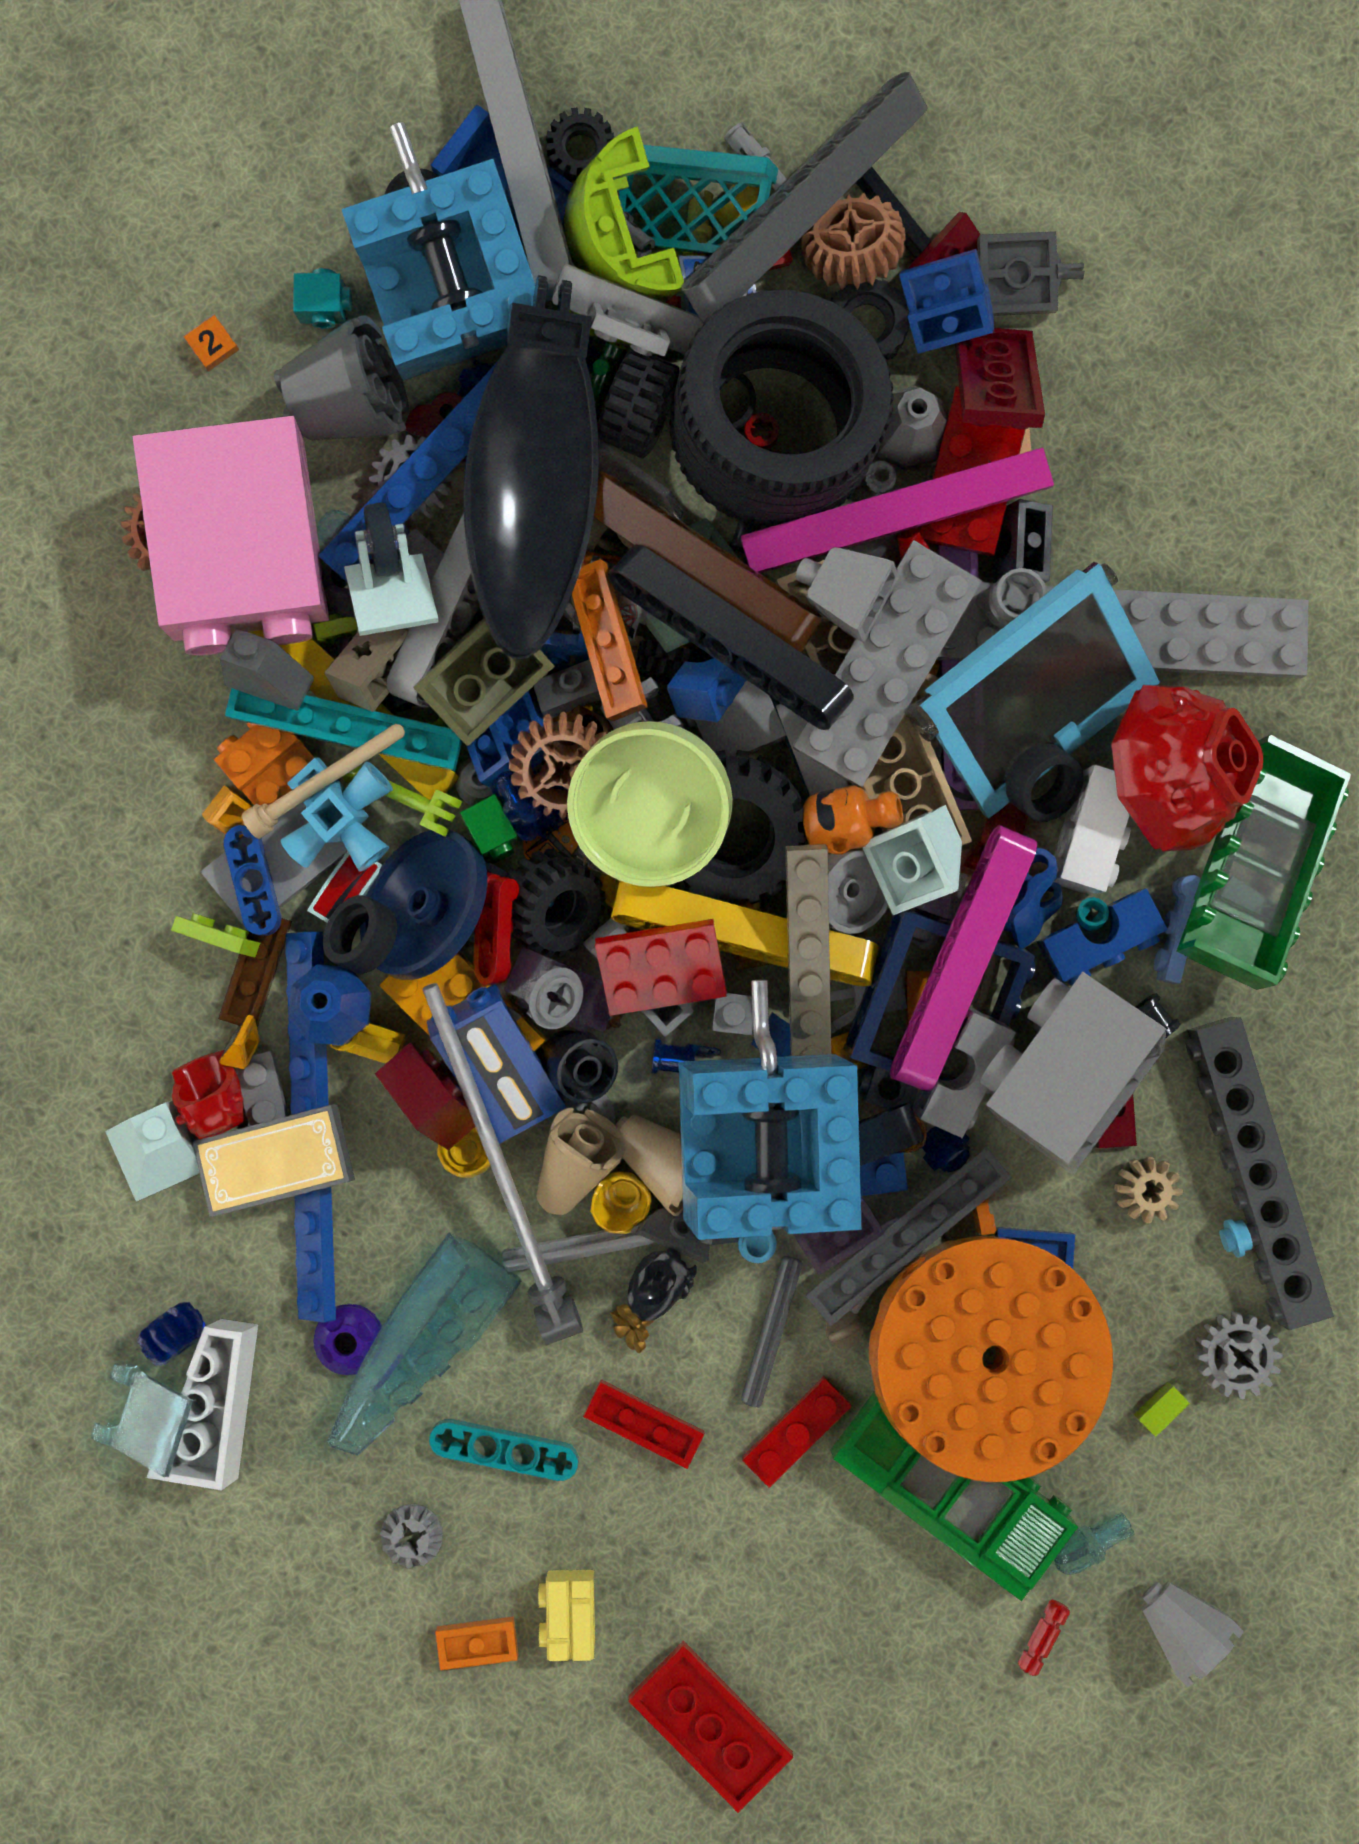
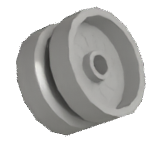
[828,848,888,934]

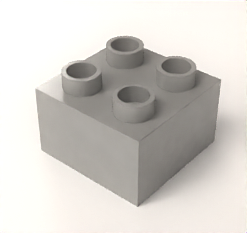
[980,972,1166,1175]

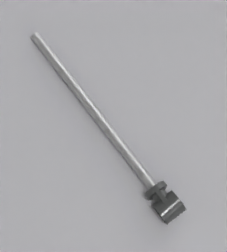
[422,983,583,1345]

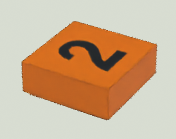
[184,315,239,371]

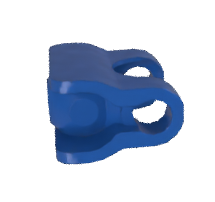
[1003,848,1063,949]

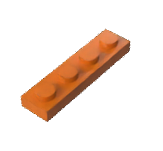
[572,559,648,722]

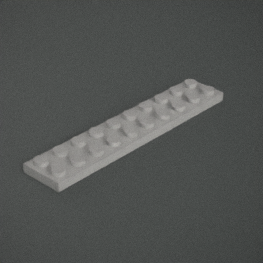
[936,582,1309,678]

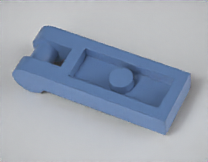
[1154,875,1201,984]

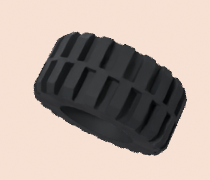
[677,750,808,906]

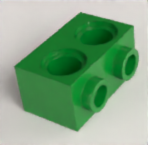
[460,794,518,863]

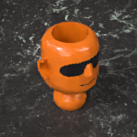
[803,785,903,855]

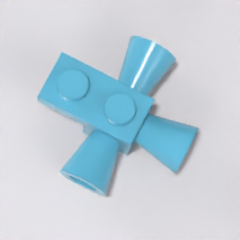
[281,758,393,872]

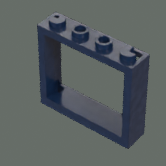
[843,909,1035,1081]

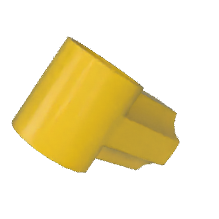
[329,1023,406,1064]

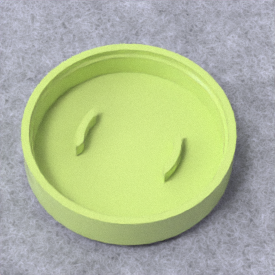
[567,721,732,887]

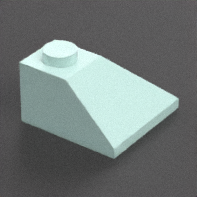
[863,805,962,915]
[105,1101,199,1202]

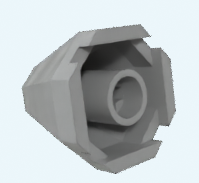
[877,386,948,471]
[1141,1581,1244,1687]

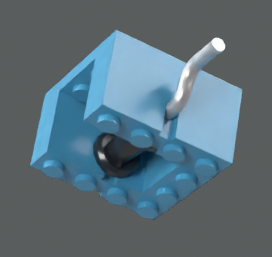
[341,122,535,381]
[679,980,861,1240]

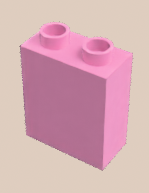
[132,416,330,655]

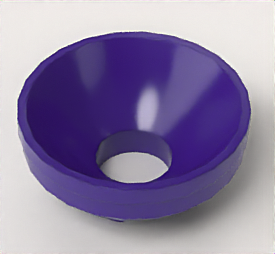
[313,1304,385,1375]

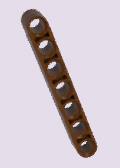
[594,471,823,653]

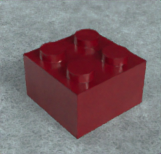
[374,1042,475,1150]

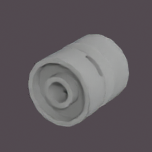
[984,568,1047,629]

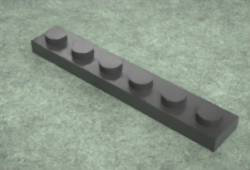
[806,1147,1012,1326]

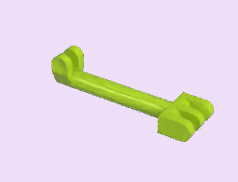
[342,764,462,837]

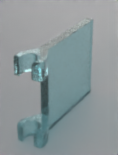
[91,1363,193,1477]

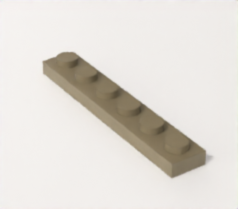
[785,844,831,1056]

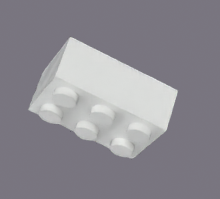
[1054,765,1131,895]

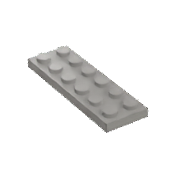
[792,540,982,787]

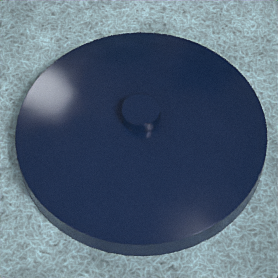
[360,830,487,980]

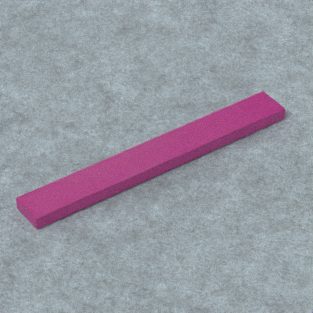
[740,447,1054,573]

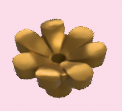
[610,1304,654,1353]

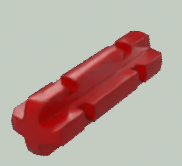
[1018,1599,1070,1676]

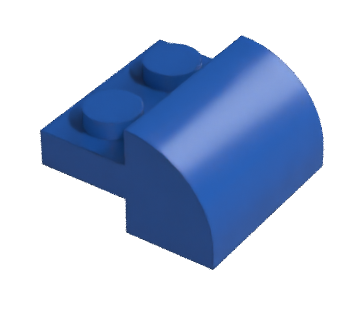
[899,249,994,354]
[467,689,545,789]

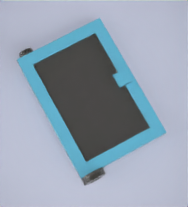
[904,562,1160,818]

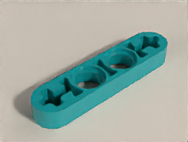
[429,1419,579,1481]

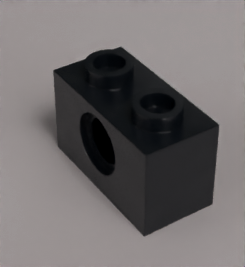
[992,499,1053,583]

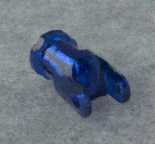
[490,770,540,841]
[651,1039,721,1074]

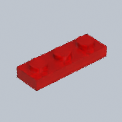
[742,1376,852,1488]
[583,1379,705,1469]

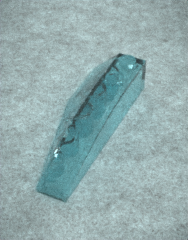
[327,1232,522,1456]

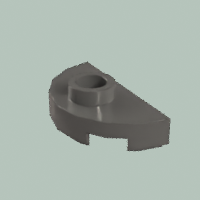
[636,1208,710,1263]

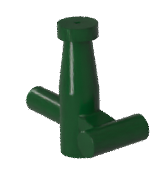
[591,341,628,422]

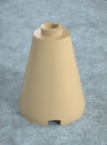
[536,1108,626,1215]
[615,1114,683,1216]

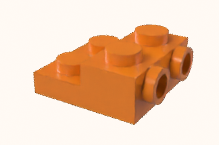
[214,723,315,806]

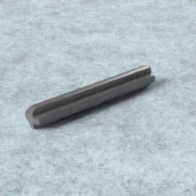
[741,1256,802,1408]

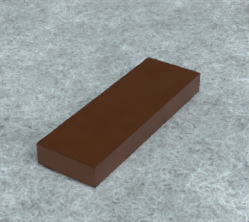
[218,915,292,1029]

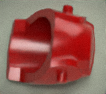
[171,1050,244,1139]

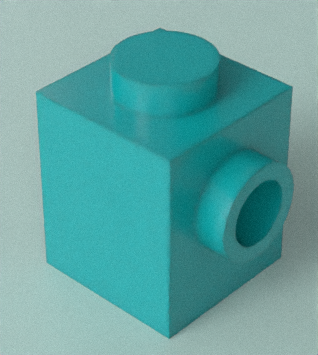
[293,268,353,329]

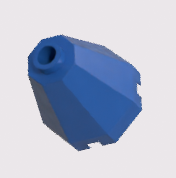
[288,964,372,1046]

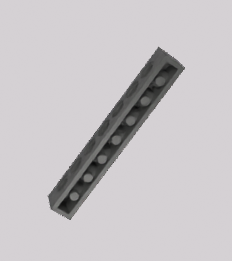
[1185,1017,1334,1330]

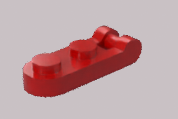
[474,872,519,985]

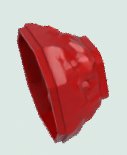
[1111,685,1263,852]

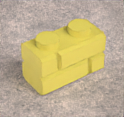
[538,1570,595,1661]

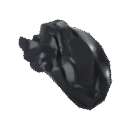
[627,1247,697,1321]

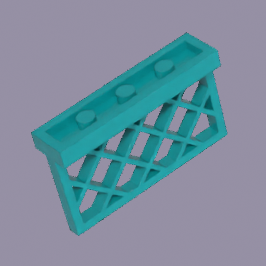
[619,145,778,255]

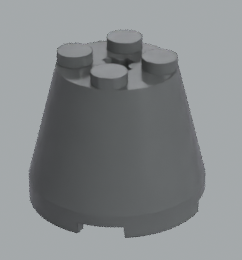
[274,316,409,440]

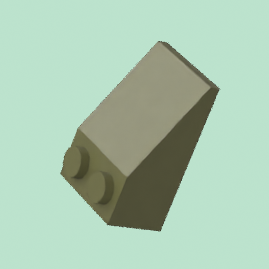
[413,617,555,747]

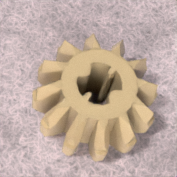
[1114,1156,1183,1223]

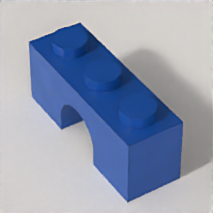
[667,655,747,722]
[1036,888,1168,986]

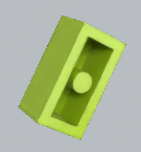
[1133,1382,1190,1437]

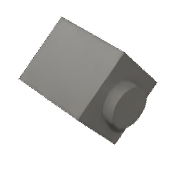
[712,993,753,1035]

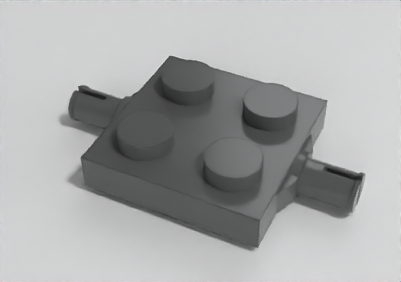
[977,231,1085,316]

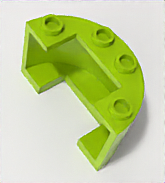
[564,126,684,302]

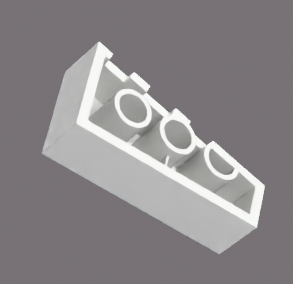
[147,1319,258,1490]

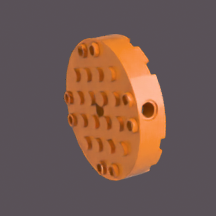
[869,1236,1113,1482]

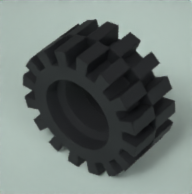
[546,107,614,183]
[635,640,707,684]

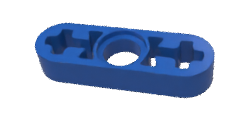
[224,825,282,936]

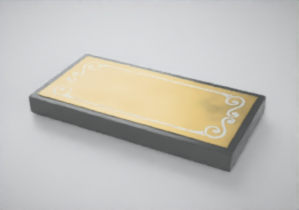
[192,1104,355,1217]

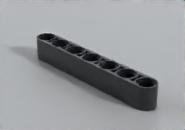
[608,544,854,730]

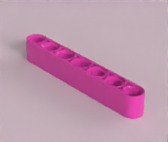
[890,825,1037,1092]

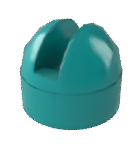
[1076,897,1109,931]

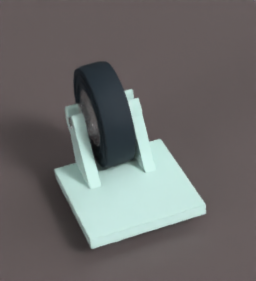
[344,503,439,636]

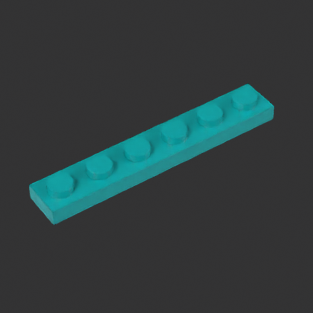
[225,688,462,771]

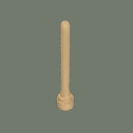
[242,724,405,839]

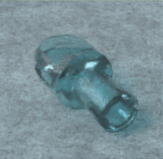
[1054,1512,1135,1575]

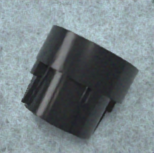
[541,1028,618,1103]

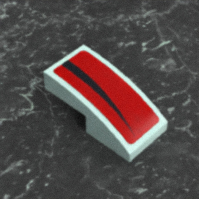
[307,853,382,923]

